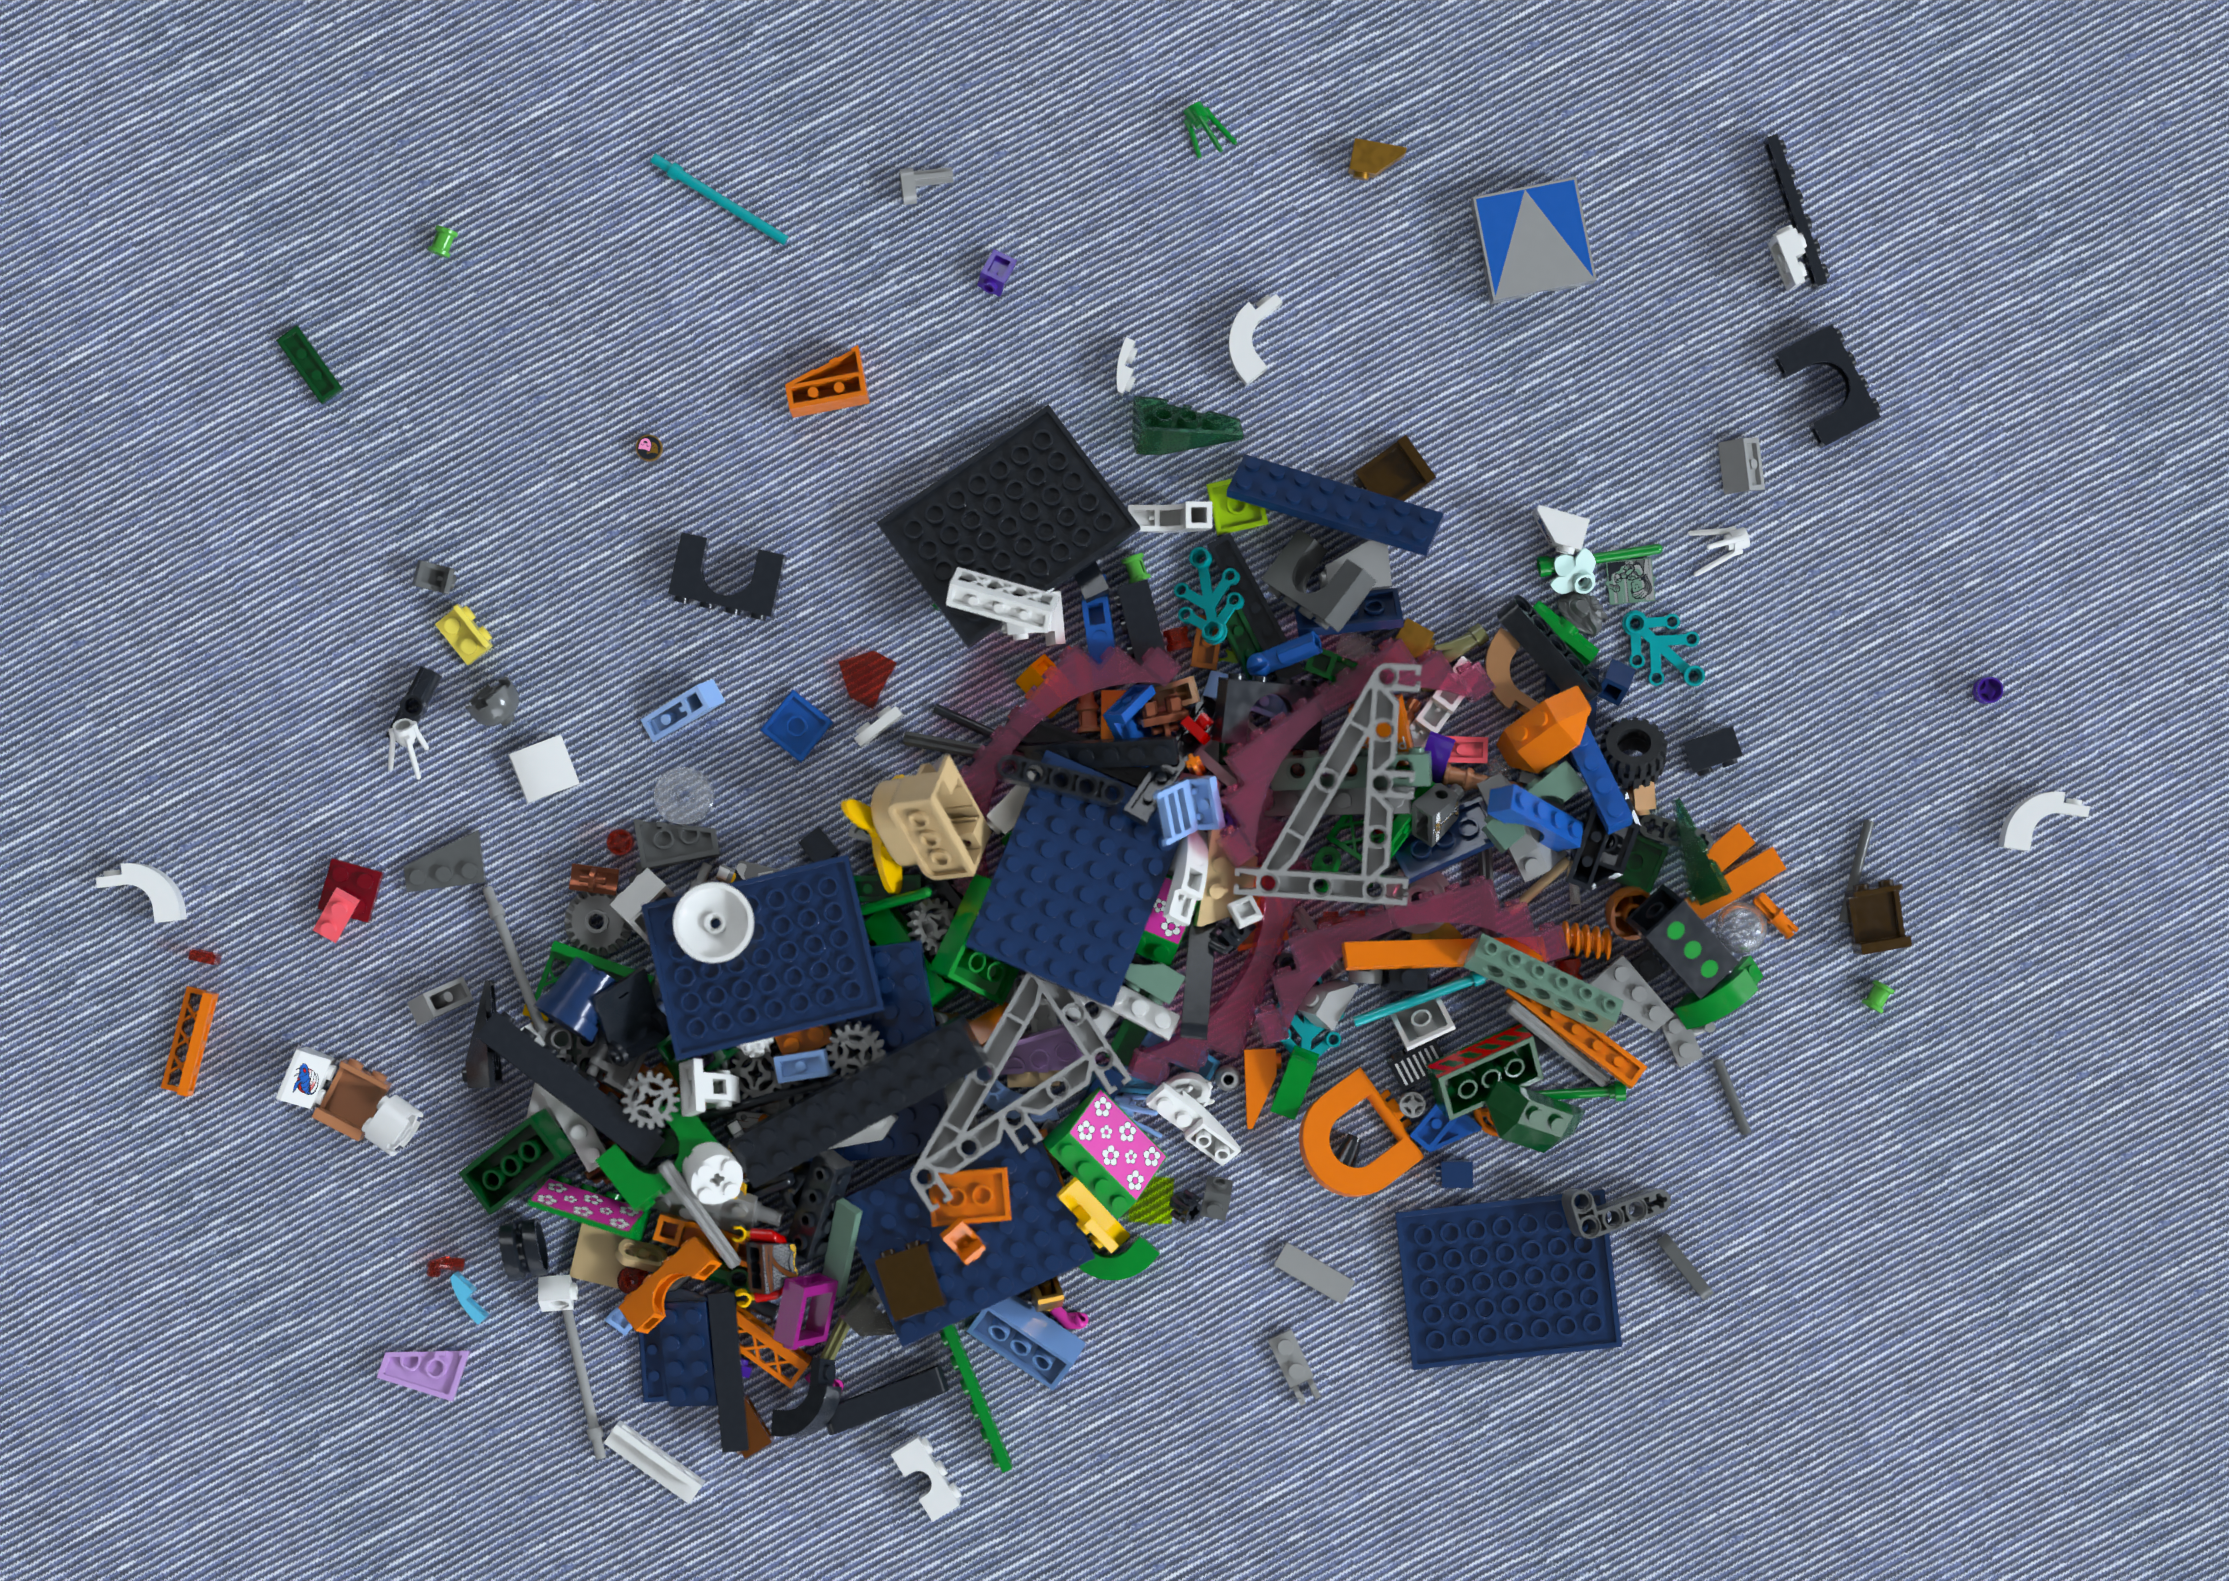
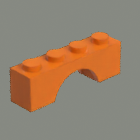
[652,1212,750,1268]
[618,1236,723,1334]

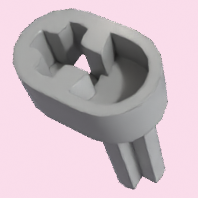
[899,167,954,205]

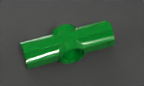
[1533,600,1600,667]

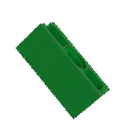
[1270,1045,1319,1120]

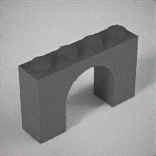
[1261,529,1377,632]

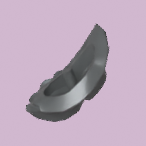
[1557,592,1608,638]

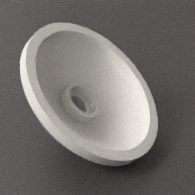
[673,882,754,963]

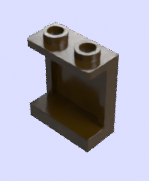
[1353,435,1436,501]
[1844,879,1912,955]
[874,1239,947,1322]

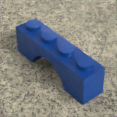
[1568,724,1633,835]
[1487,784,1584,852]

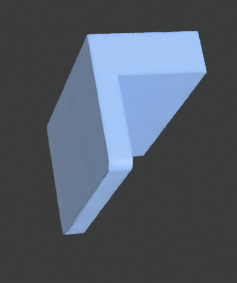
[773,1048,837,1083]

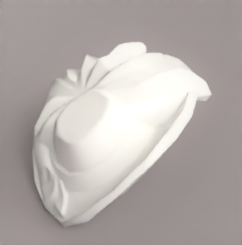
[1166,1072,1215,1107]

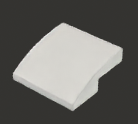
[508,735,580,804]

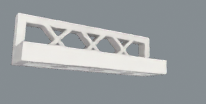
[946,567,1059,634]
[604,1420,705,1504]

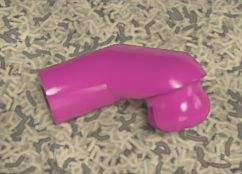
[1049,1307,1089,1329]

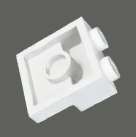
[1768,225,1807,292]

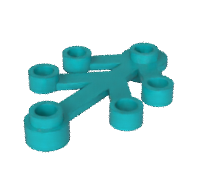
[1174,547,1244,645]
[1622,610,1705,687]
[1273,973,1344,1057]

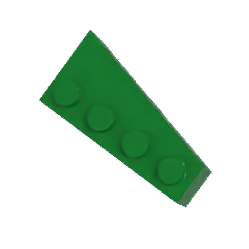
[864,906,964,1008]

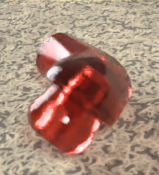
[426,1256,465,1277]

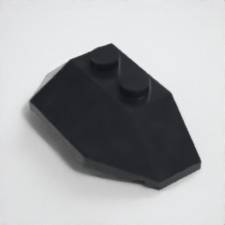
[1565,789,1641,891]

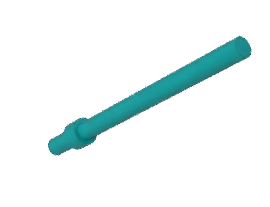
[650,153,789,245]
[1352,971,1488,1027]

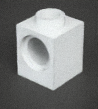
[538,1275,578,1312]

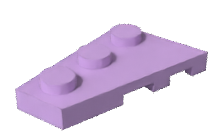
[377,1351,470,1402]

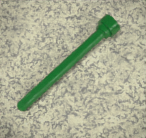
[1537,544,1663,578]
[860,887,932,915]
[1534,1080,1626,1102]

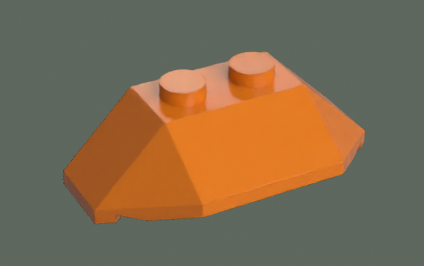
[1496,686,1591,774]

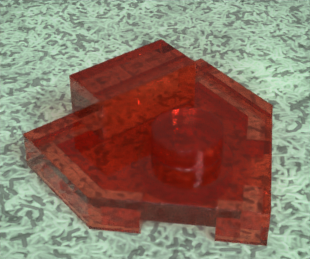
[839,651,897,709]

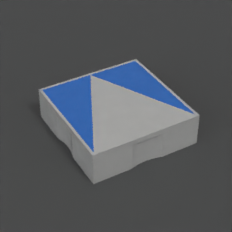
[1470,177,1597,304]

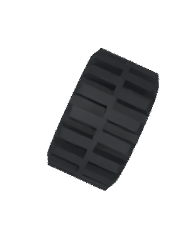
[1600,717,1667,789]

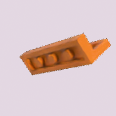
[161,986,219,1097]
[736,1303,813,1389]

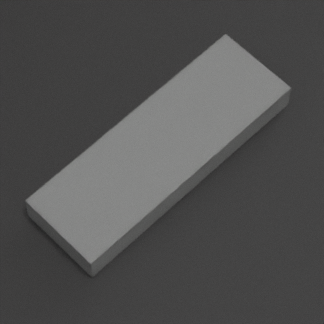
[1273,1241,1355,1304]

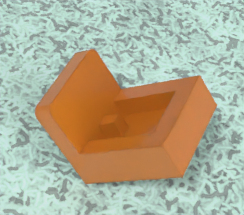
[940,1217,986,1265]

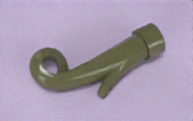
[1419,623,1490,692]

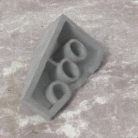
[1476,773,1567,883]

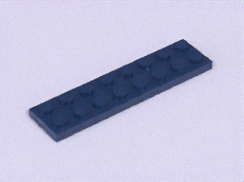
[1226,454,1444,557]

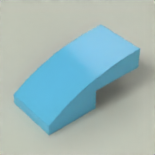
[450,1271,489,1325]

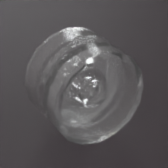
[654,767,715,825]

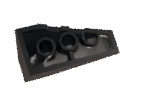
[462,980,503,1088]

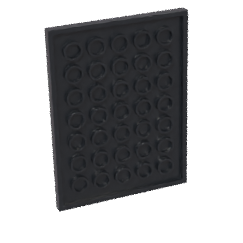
[877,404,1140,649]

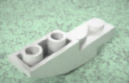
[1163,830,1208,927]
[1146,1083,1241,1166]

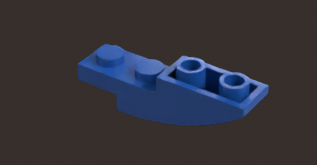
[1081,574,1121,684]

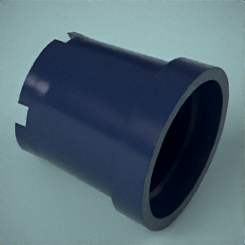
[533,956,617,1043]

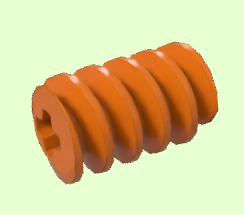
[1555,921,1612,961]

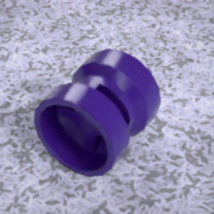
[1972,677,2003,704]

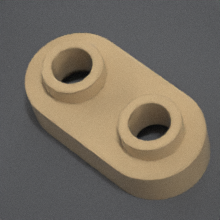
[615,1239,668,1272]

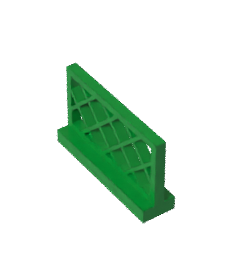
[1326,766,1436,863]
[534,941,655,1025]

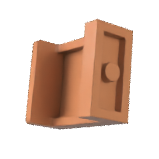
[312,1058,392,1141]

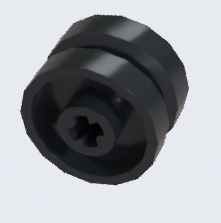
[499,1218,549,1282]

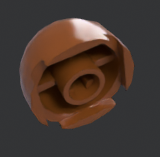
[1604,886,1651,940]

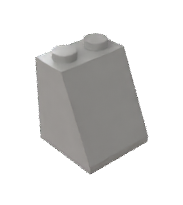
[1319,540,1392,590]

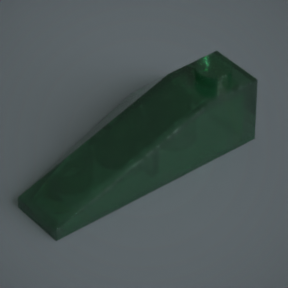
[1132,396,1244,455]
[1672,797,1732,906]

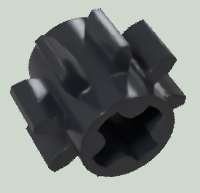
[1169,1189,1202,1224]

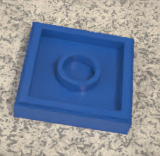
[760,689,834,763]

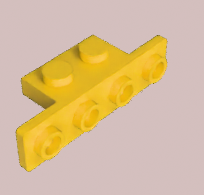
[1057,1177,1130,1253]

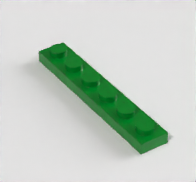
[939,1324,1013,1473]

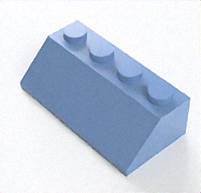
[966,1295,1086,1390]

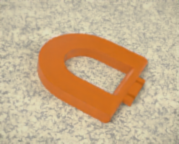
[1299,1067,1425,1197]

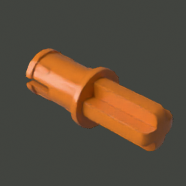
[1753,892,1799,939]

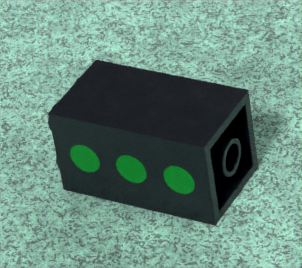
[1625,884,1739,999]

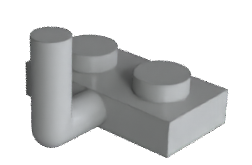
[1661,1011,1716,1067]

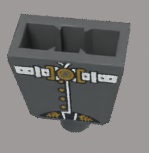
[1412,783,1465,847]

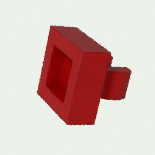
[1181,712,1214,746]

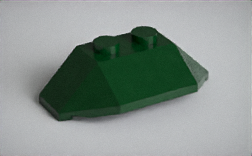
[1485,1078,1585,1153]

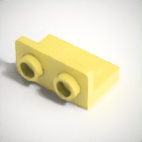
[435,604,493,665]

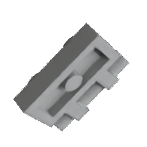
[586,1035,648,1095]

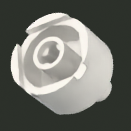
[361,1095,423,1156]
[682,1142,743,1204]

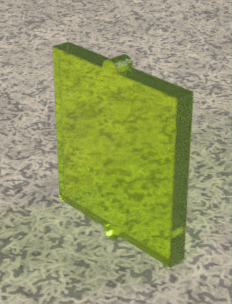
[1128,1176,1174,1226]

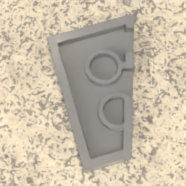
[1588,955,1674,1032]

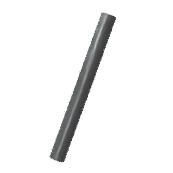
[1838,819,1874,924]

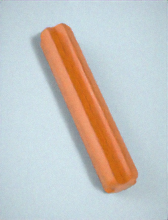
[1185,753,1207,776]

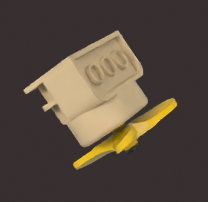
[841,755,992,895]

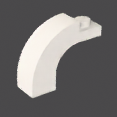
[1228,294,1283,387]
[1127,502,1212,533]
[1998,792,2090,851]
[96,863,187,923]

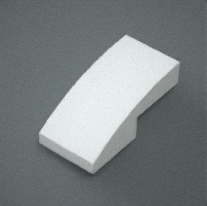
[1117,337,1138,396]

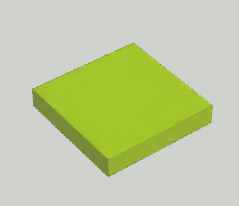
[1206,479,1268,536]

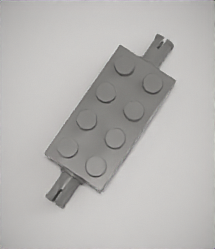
[635,1165,784,1235]

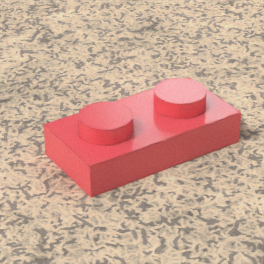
[1446,736,1488,764]
[313,887,360,943]

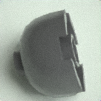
[466,676,520,726]

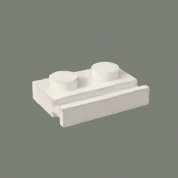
[854,706,904,747]

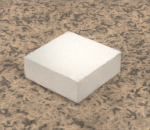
[1227,895,1263,929]

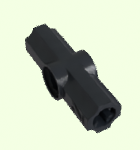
[386,666,442,743]

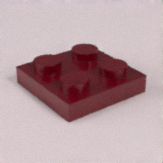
[317,858,384,923]

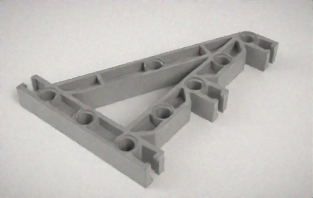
[1234,663,1422,905]
[911,973,1132,1212]

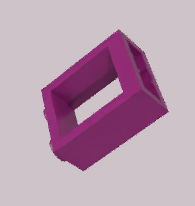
[773,1273,839,1350]

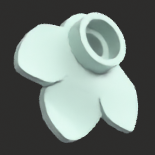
[1550,548,1596,594]

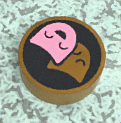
[636,435,663,462]

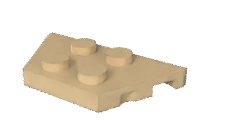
[1194,829,1258,927]

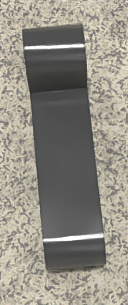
[1561,1188,1671,1239]

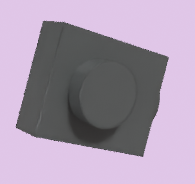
[412,560,456,594]
[1200,1176,1233,1221]

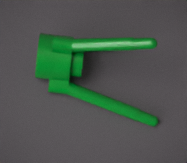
[1183,101,1237,158]

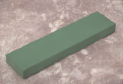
[822,1198,862,1298]

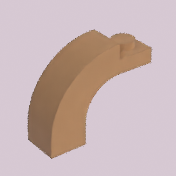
[1484,627,1539,715]

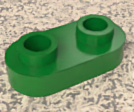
[1310,846,1341,892]

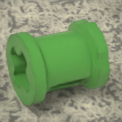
[427,225,458,258]
[1121,553,1151,584]
[1861,979,1895,1014]

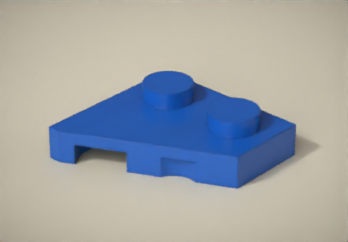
[1409,1103,1482,1152]

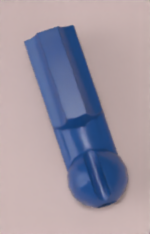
[1246,631,1323,676]

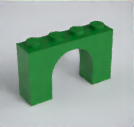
[595,1094,718,1212]

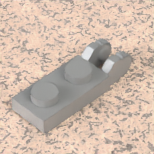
[1267,1329,1321,1406]

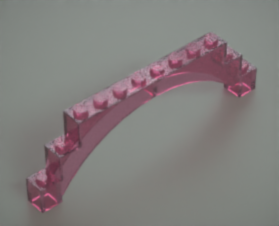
[1215,637,1496,868]
[951,644,1183,896]
[1127,777,1313,1086]
[1255,875,1570,1045]

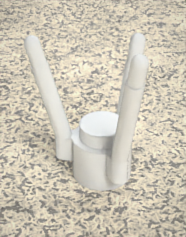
[1688,526,1750,577]
[388,718,429,779]

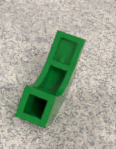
[1674,955,1763,1030]
[1079,1234,1160,1280]

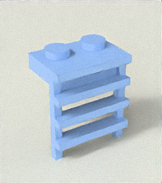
[1153,776,1226,845]

